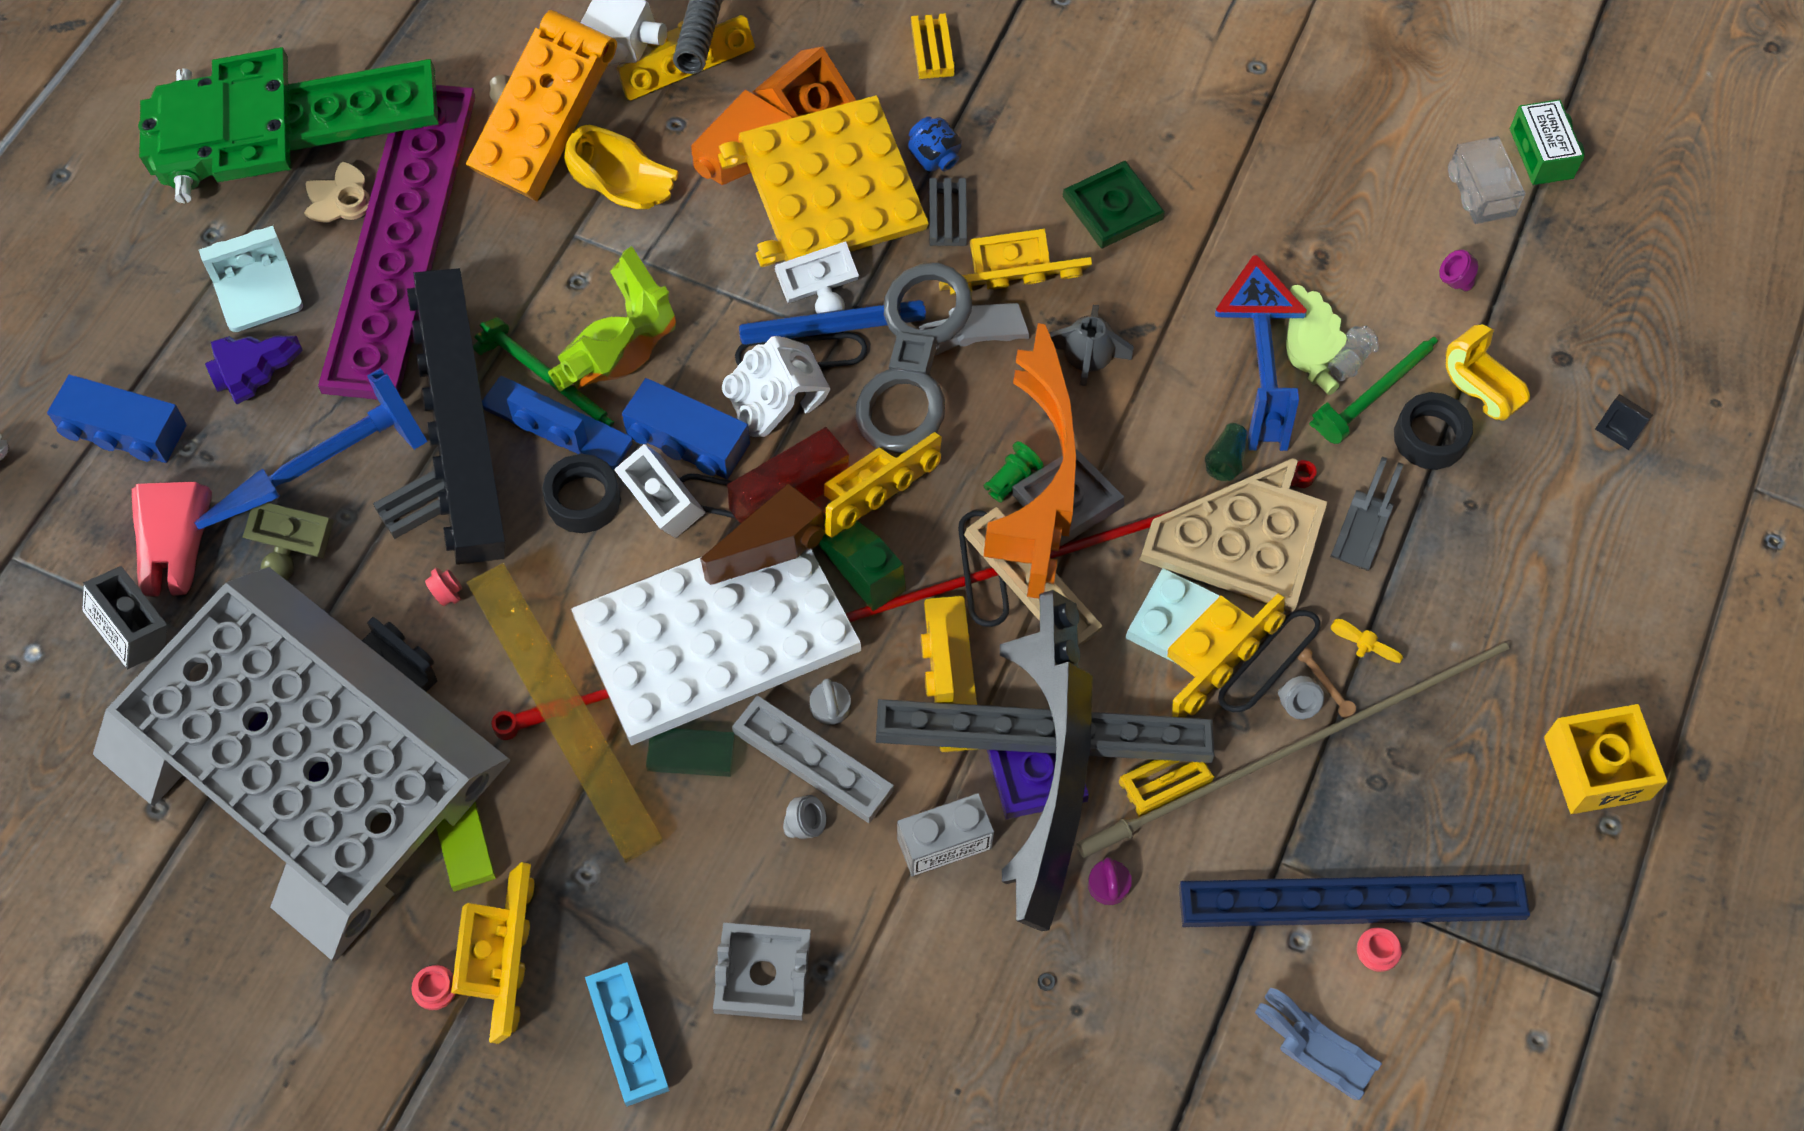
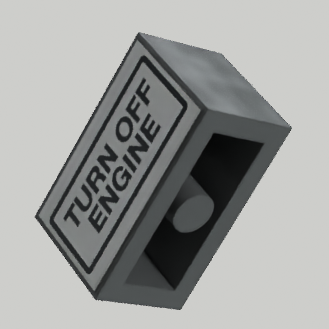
[82,566,167,670]

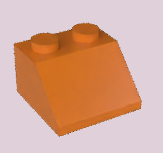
[752,46,857,118]

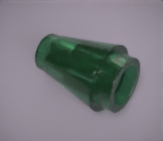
[1205,423,1247,481]

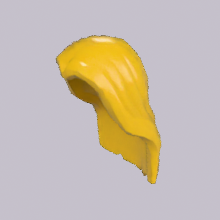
[564,125,678,210]

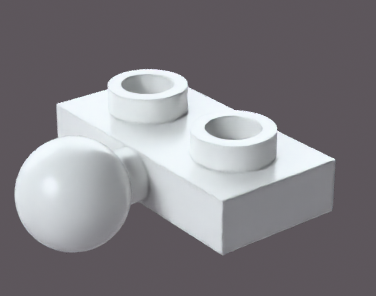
[775,241,859,314]

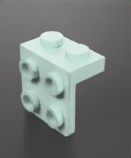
[199,226,303,332]

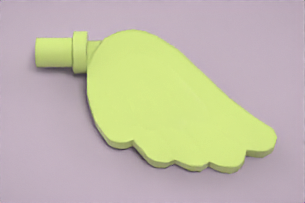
[1286,285,1347,395]

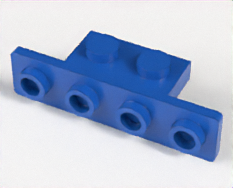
[482,376,633,470]

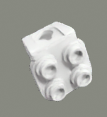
[722,336,830,437]

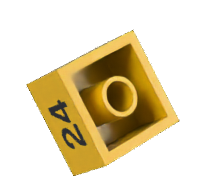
[1544,704,1668,814]

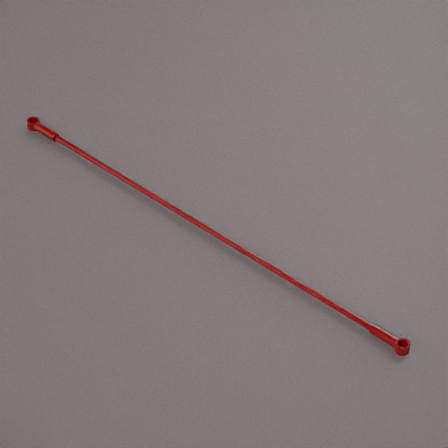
[491,460,1317,740]

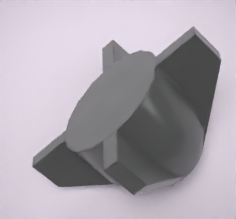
[1049,304,1134,386]

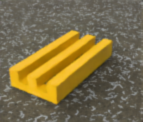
[911,13,954,79]
[1119,760,1214,817]

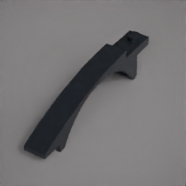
[1000,590,1093,932]

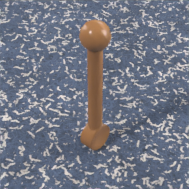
[1297,647,1356,719]

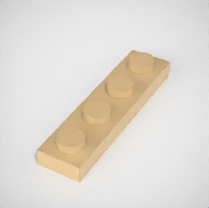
[964,507,1103,647]

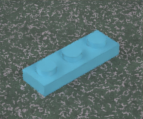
[585,962,670,1107]

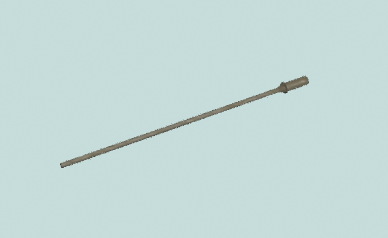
[1076,642,1509,858]

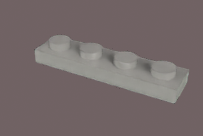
[732,695,894,824]

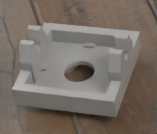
[713,923,811,1021]

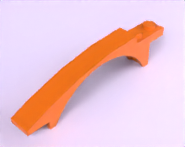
[983,323,1076,599]

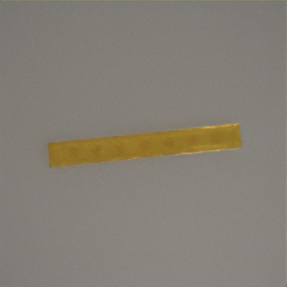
[467,563,663,863]

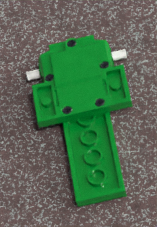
[138,47,438,203]

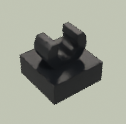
[1595,394,1653,450]

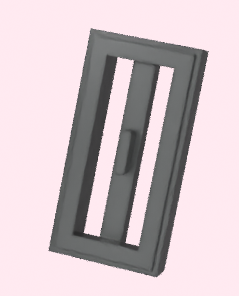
[929,178,967,246]
[373,471,445,539]

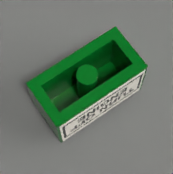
[1509,99,1585,185]

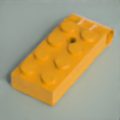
[466,10,617,202]

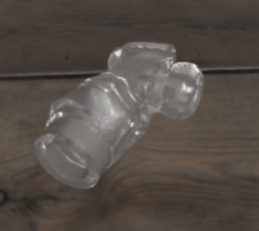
[1328,326,1380,381]

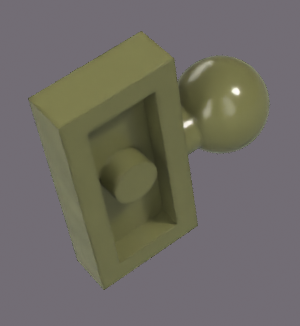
[242,502,334,581]

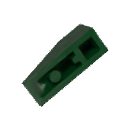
[818,514,906,611]

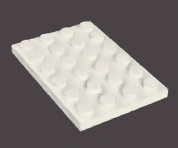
[571,549,861,746]

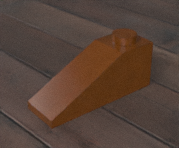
[700,484,825,585]

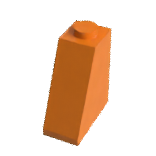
[691,89,792,185]

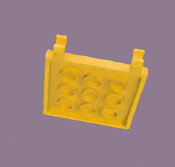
[718,95,929,267]

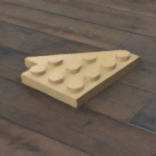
[1139,458,1327,612]

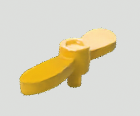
[1331,619,1403,663]

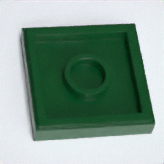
[1063,160,1165,249]

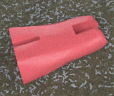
[132,482,212,597]

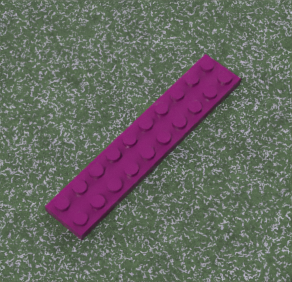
[318,85,476,400]

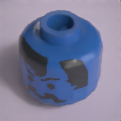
[908,116,962,172]

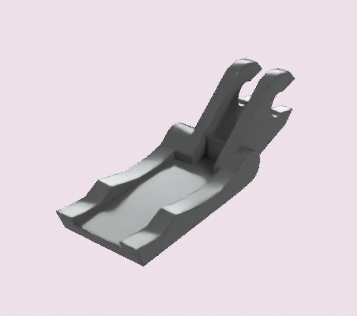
[1330,456,1404,571]

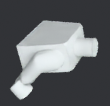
[580,0,667,66]

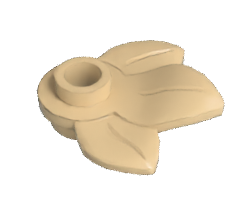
[304,162,370,222]

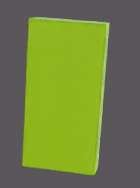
[436,801,496,892]

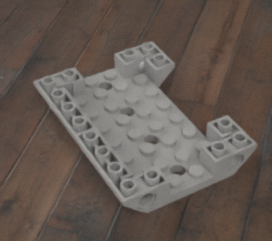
[93,567,510,962]

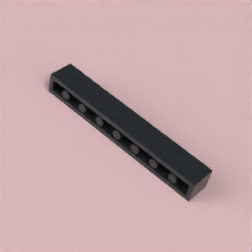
[407,268,505,565]

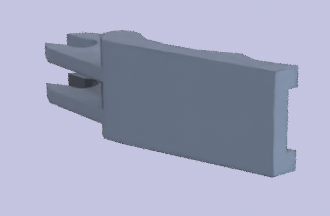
[1255,988,1382,1100]

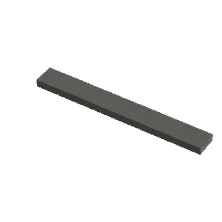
[876,699,1214,763]

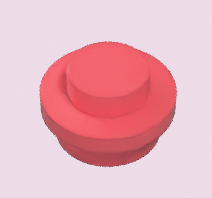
[425,568,462,607]
[1357,927,1402,972]
[411,965,456,1010]

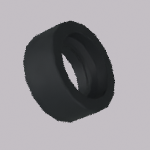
[1394,392,1473,470]
[542,454,621,534]

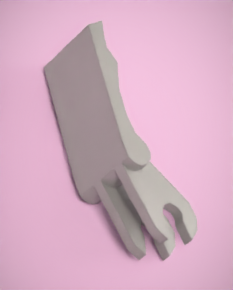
[919,303,1029,355]

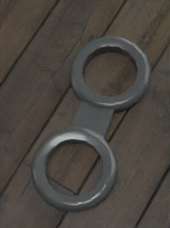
[855,263,972,453]

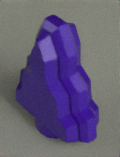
[205,336,303,404]

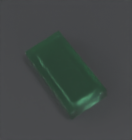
[646,728,735,777]

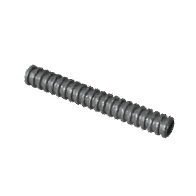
[673,0,723,74]

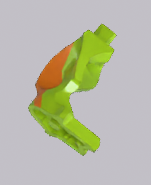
[548,246,676,391]

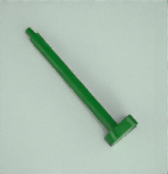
[473,317,614,427]
[1309,337,1438,444]

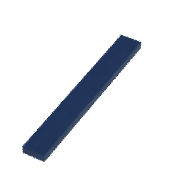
[1179,874,1530,927]

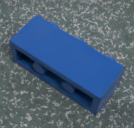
[47,374,187,463]
[622,378,750,480]

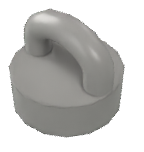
[1278,676,1324,720]
[810,679,851,725]
[783,795,826,839]

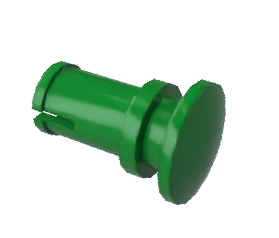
[983,441,1044,503]

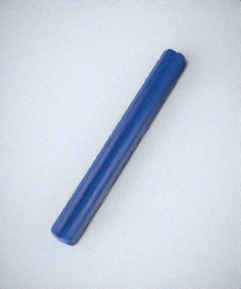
[739,300,926,345]

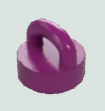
[1439,250,1478,291]
[1088,857,1131,905]

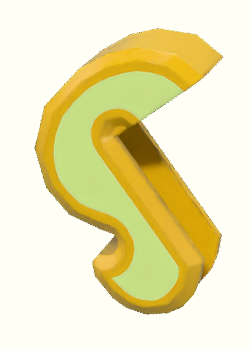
[1446,324,1530,421]

